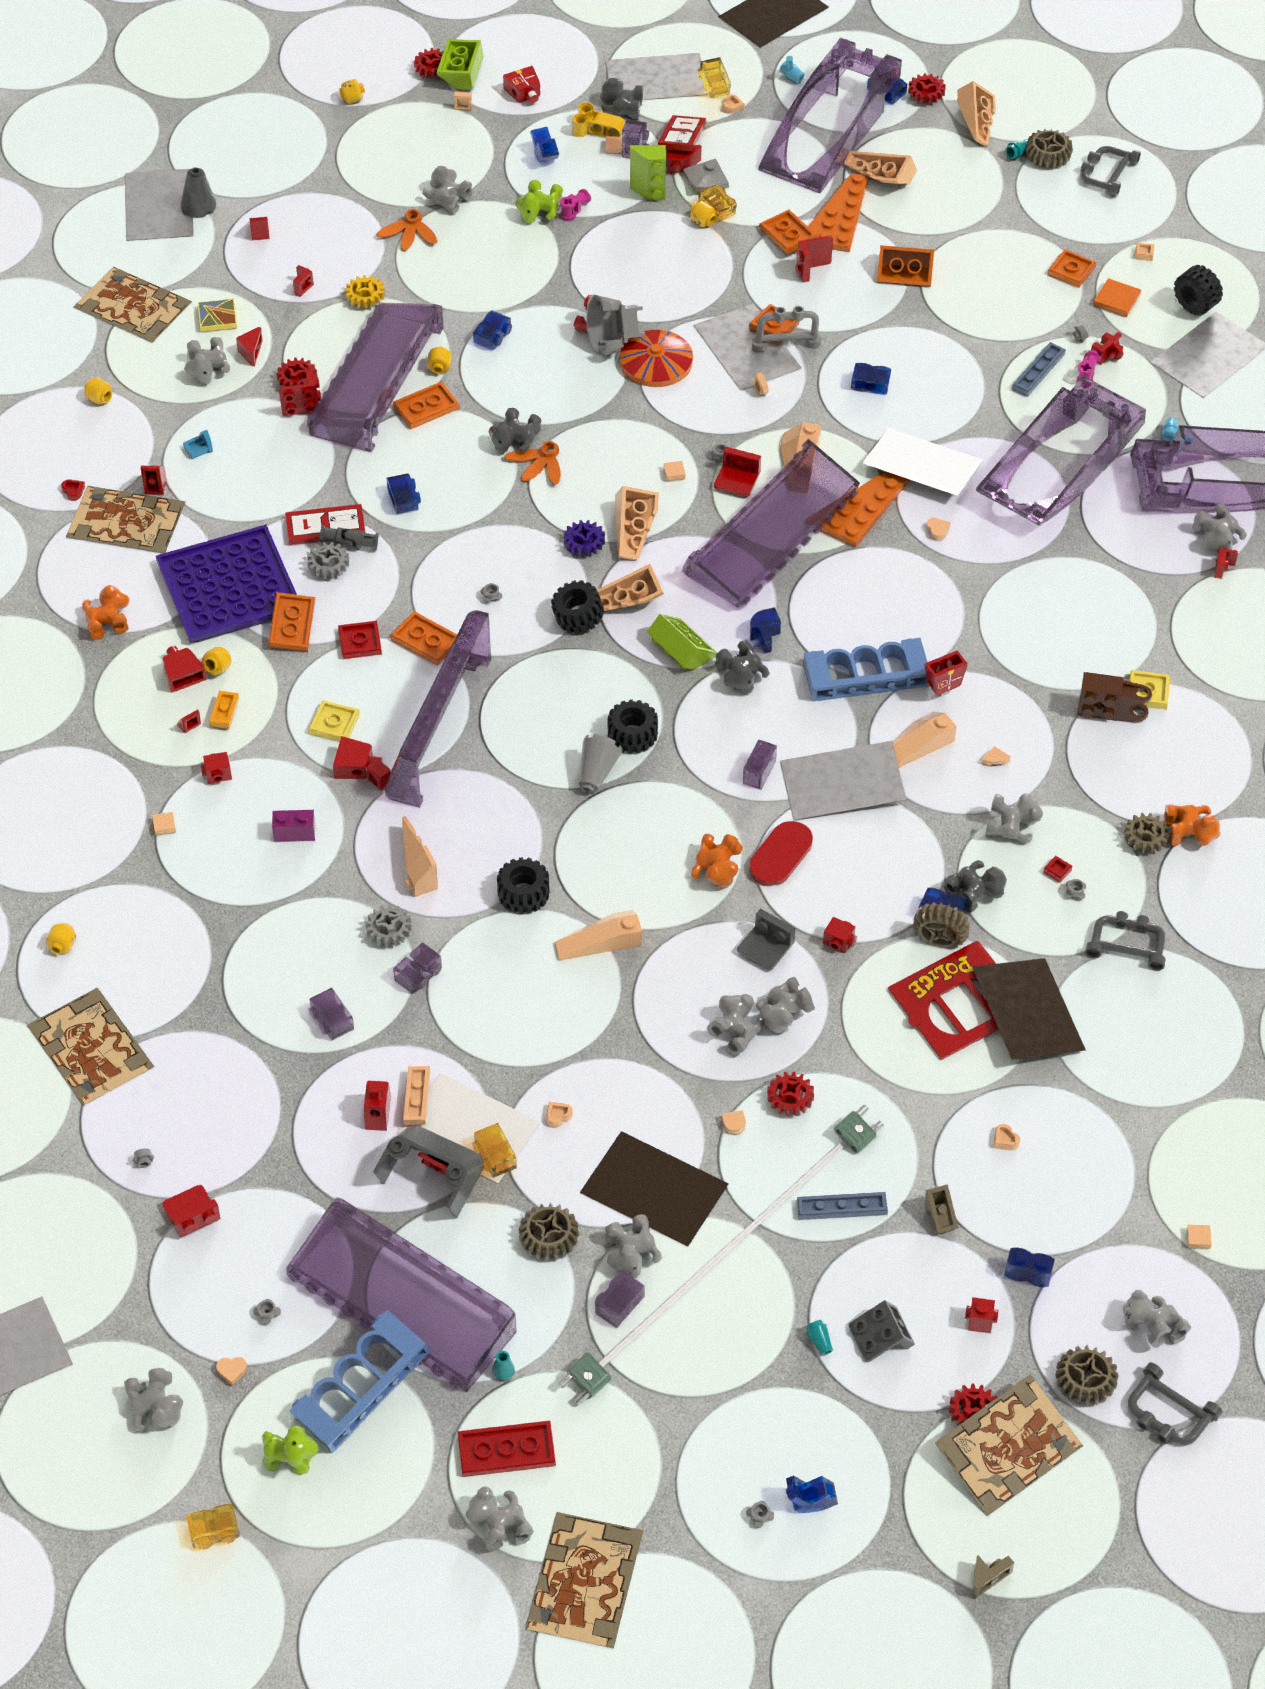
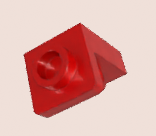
[293,265,314,297]
[1214,548,1238,579]

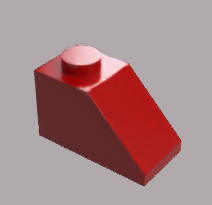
[666,145,702,173]
[140,465,167,495]

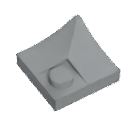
[683,158,729,192]

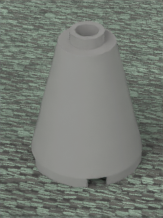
[579,734,622,793]

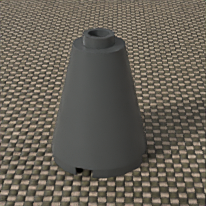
[181,167,216,218]

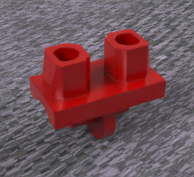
[1091,332,1124,365]

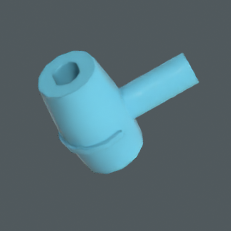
[779,56,805,83]
[1161,417,1194,443]

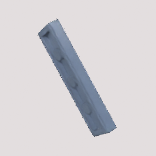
[1012,342,1066,397]
[797,1192,888,1220]

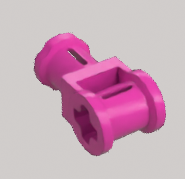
[560,189,591,221]
[1076,350,1101,387]

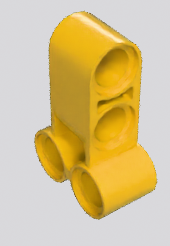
[572,102,626,138]

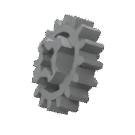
[307,542,349,579]
[365,904,412,947]

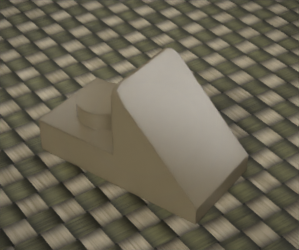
[925,1184,959,1234]
[972,1555,1015,1599]

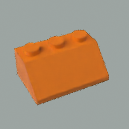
[877,245,934,286]

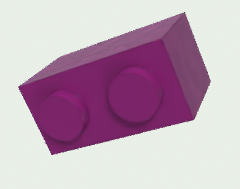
[272,809,316,842]

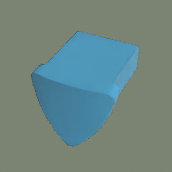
[183,429,213,459]

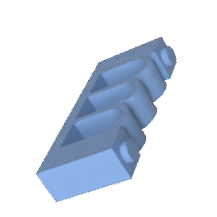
[803,638,929,702]
[289,1310,430,1453]

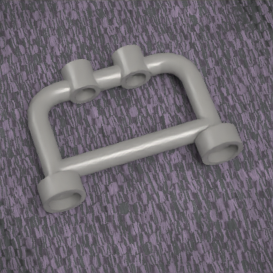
[752,306,821,352]

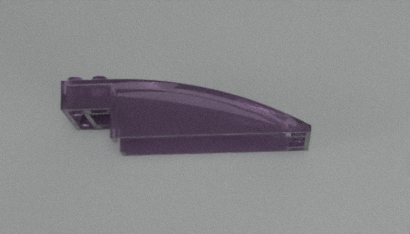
[758,37,902,193]
[976,376,1146,526]
[1130,425,1265,513]

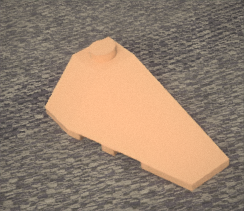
[957,81,996,147]
[843,151,917,184]
[780,422,821,495]
[614,486,659,560]
[597,564,664,611]
[892,712,957,768]
[402,816,438,897]
[555,910,642,961]

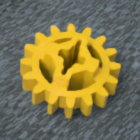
[345,275,385,308]

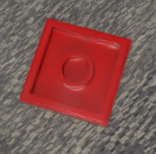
[338,621,382,659]

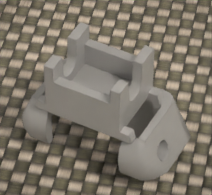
[586,294,645,355]

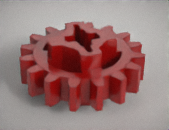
[414,48,444,79]
[908,73,946,104]
[277,357,317,387]
[767,1071,815,1116]
[949,1383,998,1426]

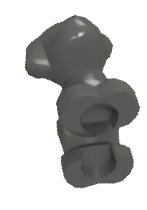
[600,78,643,119]
[488,408,542,454]
[715,640,770,694]
[944,860,1007,913]

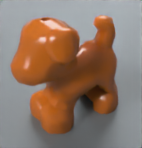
[82,585,130,640]
[1164,804,1221,846]
[691,834,743,887]

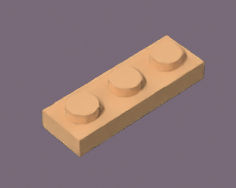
[403,1066,431,1125]

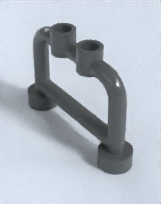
[1081,146,1141,197]
[1085,911,1166,971]
[1128,1362,1223,1445]

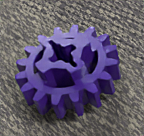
[564,520,605,557]

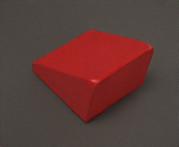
[177,709,201,733]
[367,759,391,791]

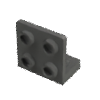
[737,908,796,970]
[849,1300,915,1362]

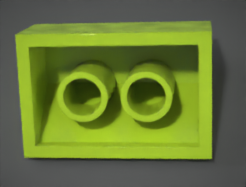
[437,39,484,90]
[630,145,666,200]
[647,613,718,670]

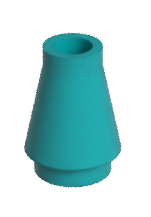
[1005,139,1027,159]
[806,1320,834,1356]
[492,1351,515,1381]

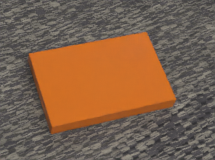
[759,209,817,255]
[393,381,460,429]
[268,592,315,652]
[390,611,461,666]

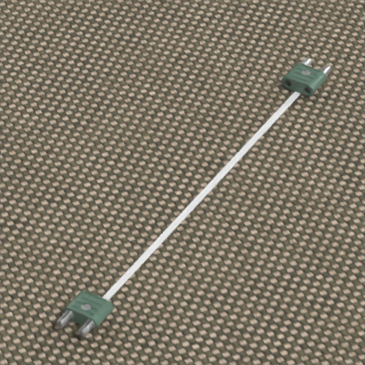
[558,1105,884,1405]

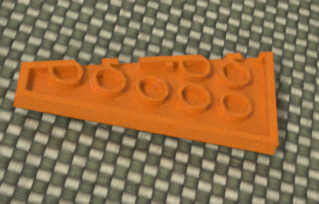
[808,173,868,252]
[806,471,910,547]

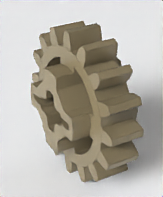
[1124,813,1170,854]

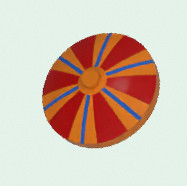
[619,330,693,387]

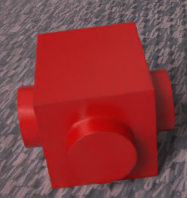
[200,752,232,784]
[823,917,857,953]
[965,1297,999,1334]

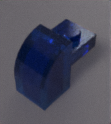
[530,126,559,163]
[749,607,781,654]
[786,1475,838,1513]

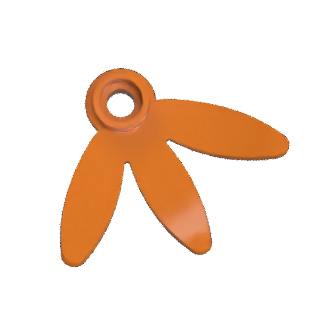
[376,209,438,251]
[504,441,561,485]

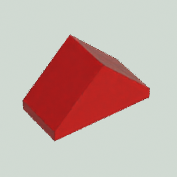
[249,217,270,240]
[236,327,263,366]

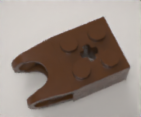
[1077,672,1152,722]

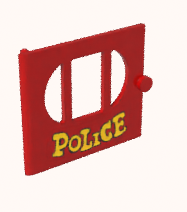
[888,941,999,1060]

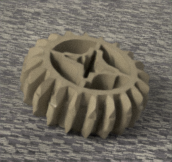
[1026,128,1073,169]
[913,902,970,949]
[518,1202,579,1261]
[1055,1345,1119,1407]

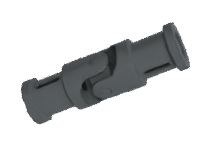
[319,525,379,550]

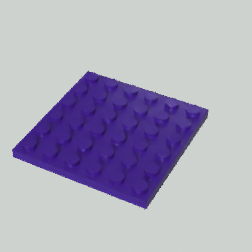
[156,524,297,643]

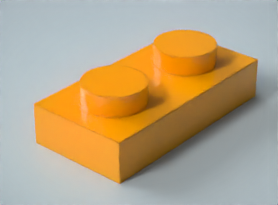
[209,690,239,729]

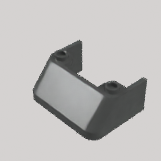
[373,1125,485,1218]

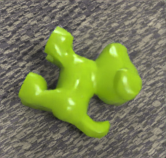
[515,180,563,223]
[261,1426,319,1476]

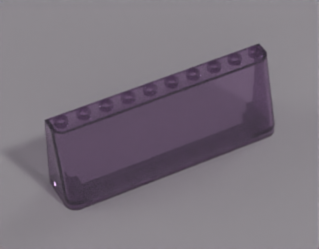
[307,302,444,452]
[682,439,860,608]
[384,610,491,808]
[286,1197,517,1392]

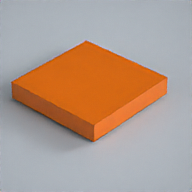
[1047,249,1097,288]
[1093,278,1141,317]
[749,304,800,344]

